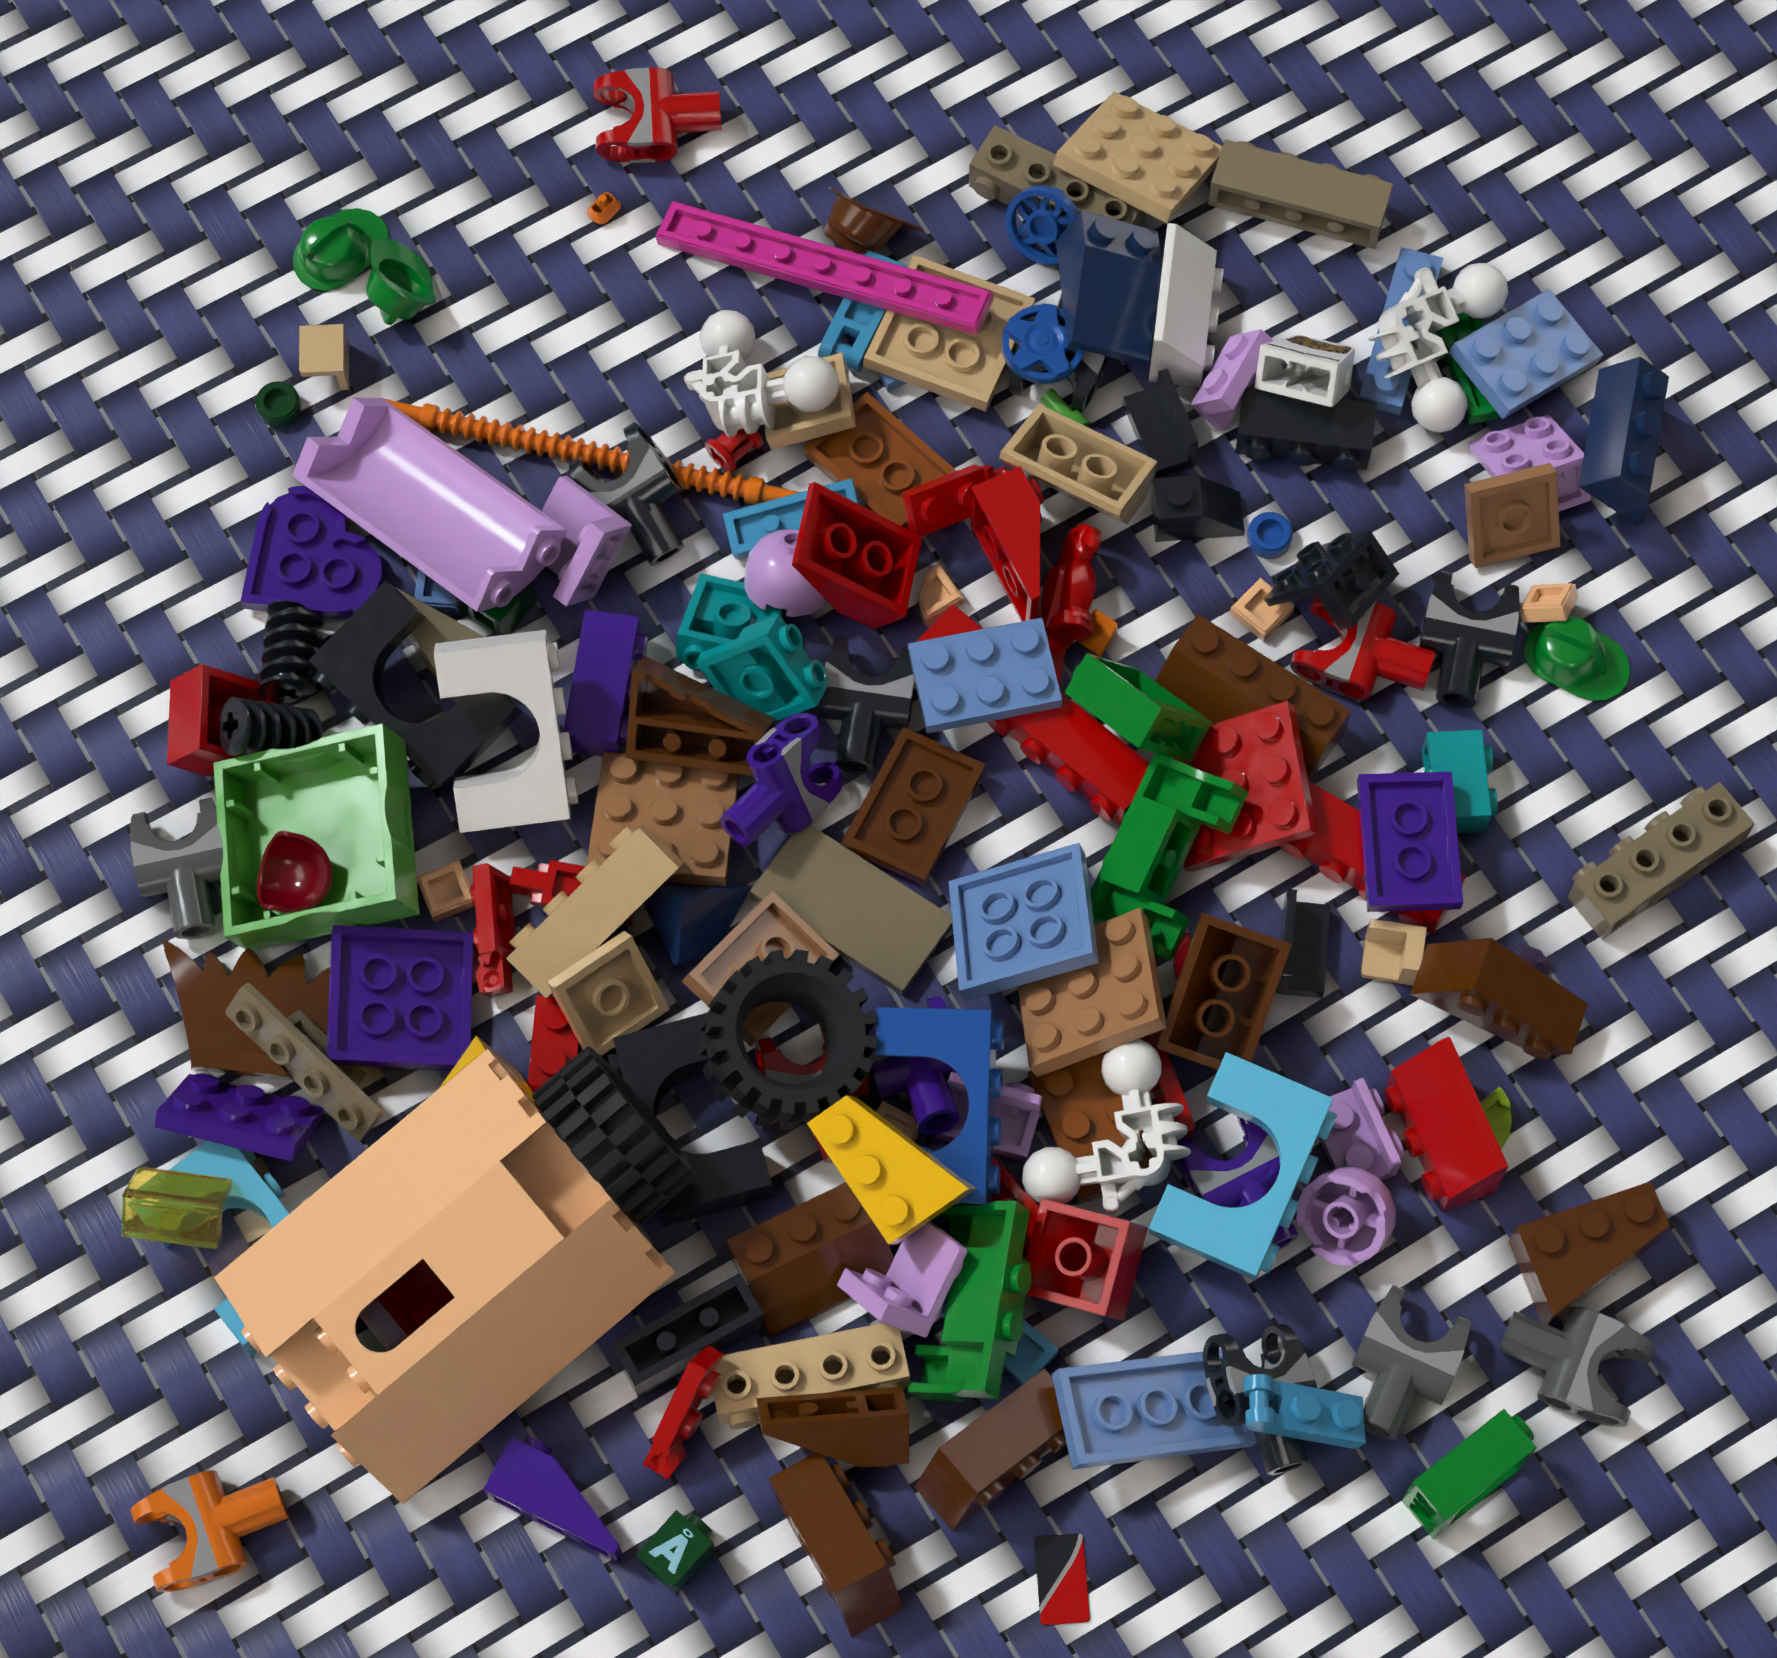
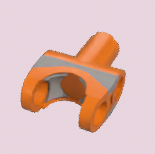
[130,1470,289,1592]

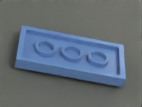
[1051,1349,1257,1470]

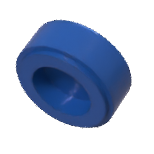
[1247,512,1293,559]

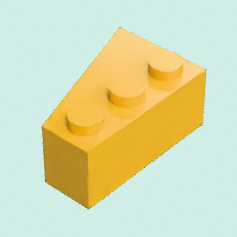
[807,1095,976,1245]

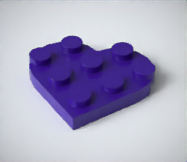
[240,486,384,619]

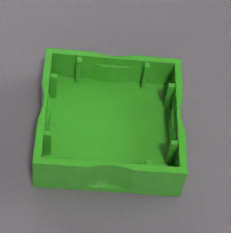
[213,723,419,951]

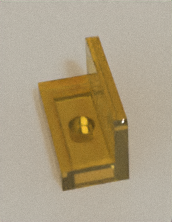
[122,1167,232,1249]

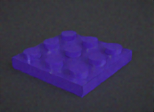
[326,925,473,1071]

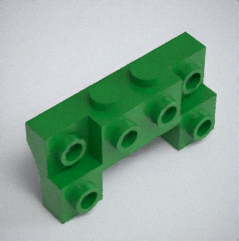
[1090,753,1249,961]
[908,1201,1032,1402]

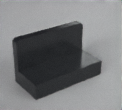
[1123,369,1199,478]
[1276,889,1331,998]

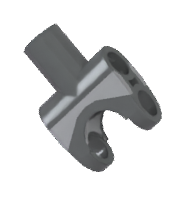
[131,797,223,940]
[1351,1285,1471,1441]
[1498,1306,1655,1427]

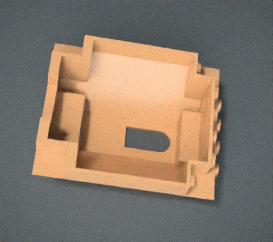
[214,1048,675,1504]

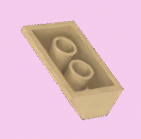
[999,404,1158,524]

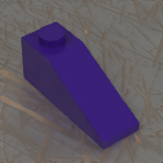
[483,1436,623,1563]

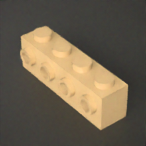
[506,823,683,998]
[713,1323,910,1429]

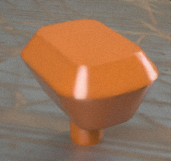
[587,192,621,224]

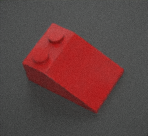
[970,466,1044,622]
[792,481,922,630]

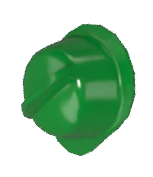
[292,208,389,291]
[366,238,436,325]
[1524,616,1630,701]

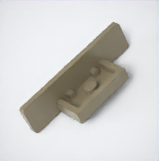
[225,983,382,1141]

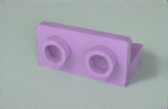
[1319,1078,1404,1181]

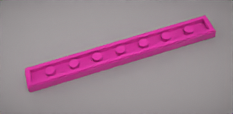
[655,201,994,336]

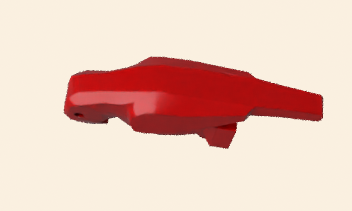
[1041,524,1101,688]

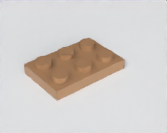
[682,890,840,1047]

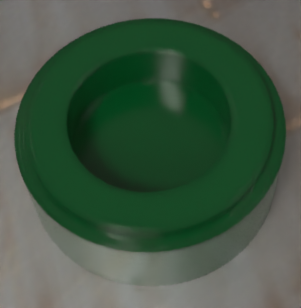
[255,381,301,428]

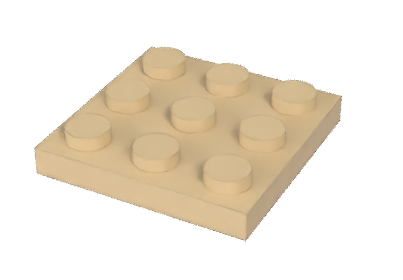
[1053,91,1223,223]
[863,255,1035,412]

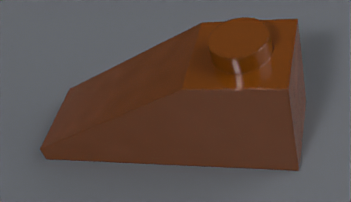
[756,1387,909,1468]

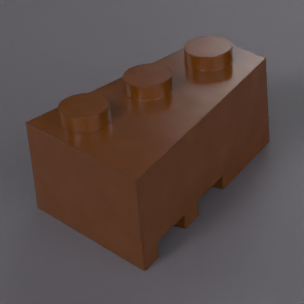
[625,656,775,776]
[1410,938,1588,1059]
[1508,1181,1670,1326]
[915,1369,1067,1531]
[768,1452,903,1637]

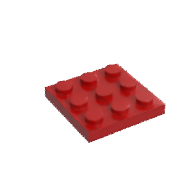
[1165,701,1317,872]

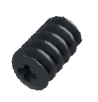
[258,600,324,703]
[219,697,322,756]

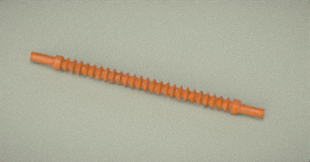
[383,398,799,505]

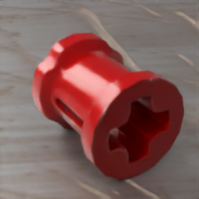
[705,429,764,473]

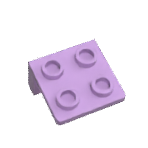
[1469,415,1591,511]
[542,476,632,607]
[837,1221,967,1338]

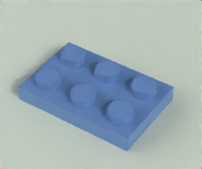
[1448,289,1603,419]
[908,618,1062,733]

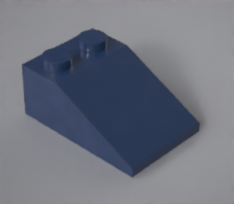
[1056,210,1162,366]

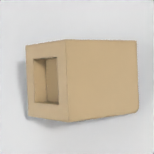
[299,324,350,390]
[1361,919,1427,986]

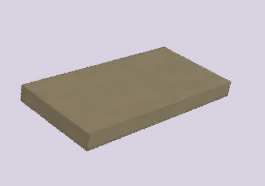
[750,825,953,996]

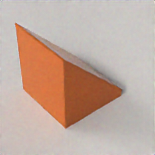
[1077,609,1118,657]

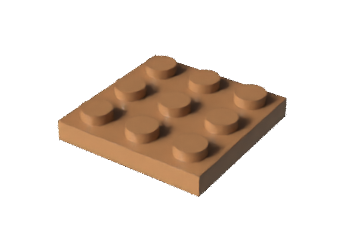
[586,752,740,887]
[1018,908,1167,1077]

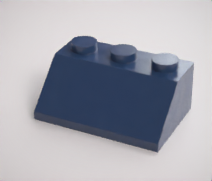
[1579,357,1669,525]

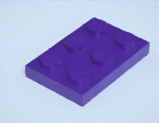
[1357,771,1463,912]
[155,1073,324,1162]

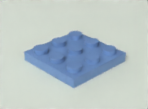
[949,843,1099,1001]

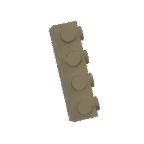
[969,125,1146,228]
[1208,139,1393,249]
[1567,781,1755,940]

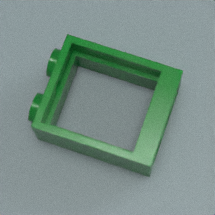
[1064,653,1213,762]
[1401,1409,1537,1539]

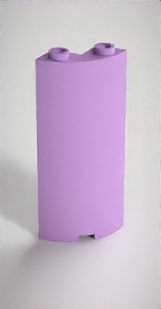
[292,397,567,612]

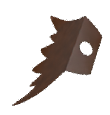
[163,940,330,1081]

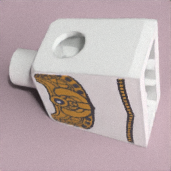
[1254,335,1355,407]

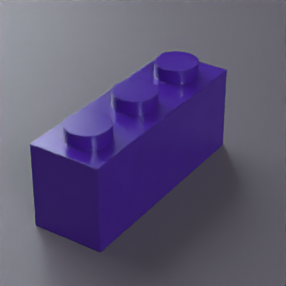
[563,610,648,756]

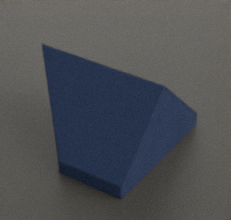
[643,882,753,966]

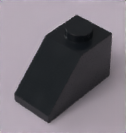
[1151,475,1245,542]

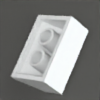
[1148,223,1224,387]

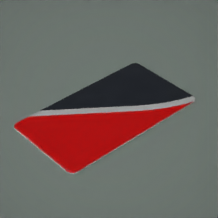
[1034,1533,1090,1625]

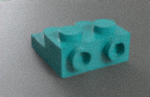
[676,573,785,671]
[696,614,828,721]

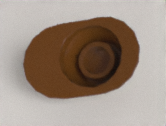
[824,187,924,254]

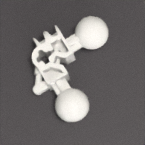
[1368,263,1509,433]
[684,310,839,438]
[1022,1039,1191,1214]

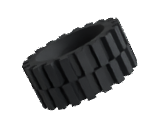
[698,949,878,1129]
[531,1046,699,1224]

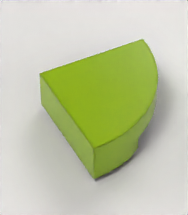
[1480,1086,1512,1150]

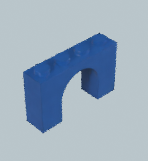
[875,1007,1005,1204]

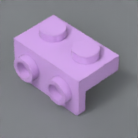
[1190,329,1273,431]
[935,1072,1042,1162]

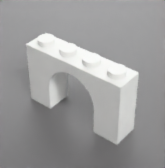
[434,630,578,833]

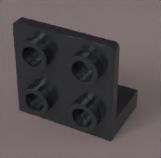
[1264,531,1399,630]

